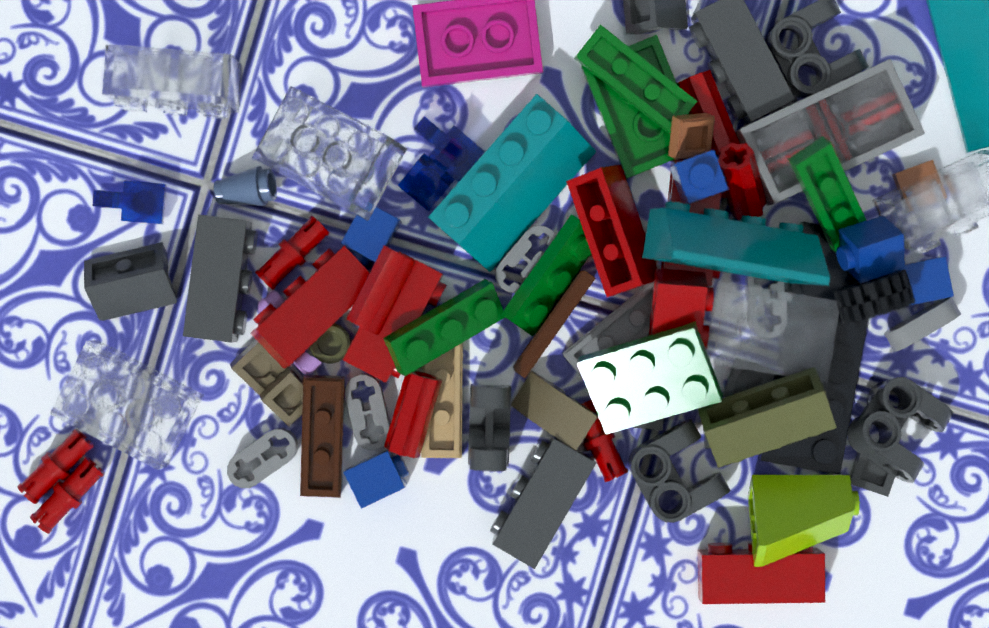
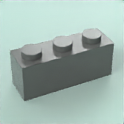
[689,0,795,126]
[183,214,257,343]
[489,436,596,569]

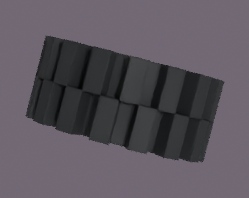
[833,270,915,324]

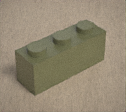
[698,367,837,468]

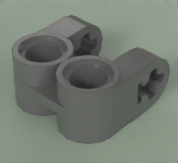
[766,0,869,98]
[847,377,953,483]
[468,384,511,471]
[628,419,730,523]

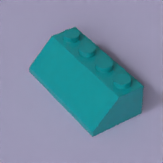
[926,0,989,153]
[428,94,596,272]
[642,201,830,285]

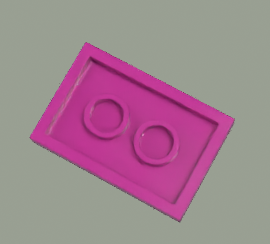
[412,0,543,88]

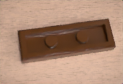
[513,270,596,378]
[300,375,345,498]

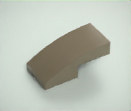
[230,339,303,427]
[511,371,598,451]

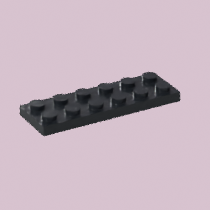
[758,222,868,475]

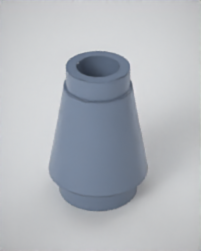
[214,166,277,206]

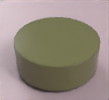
[310,323,351,364]

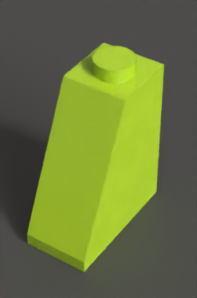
[747,475,860,567]

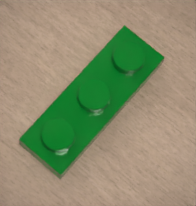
[574,25,697,134]
[788,136,867,253]
[501,214,592,336]
[383,279,505,376]

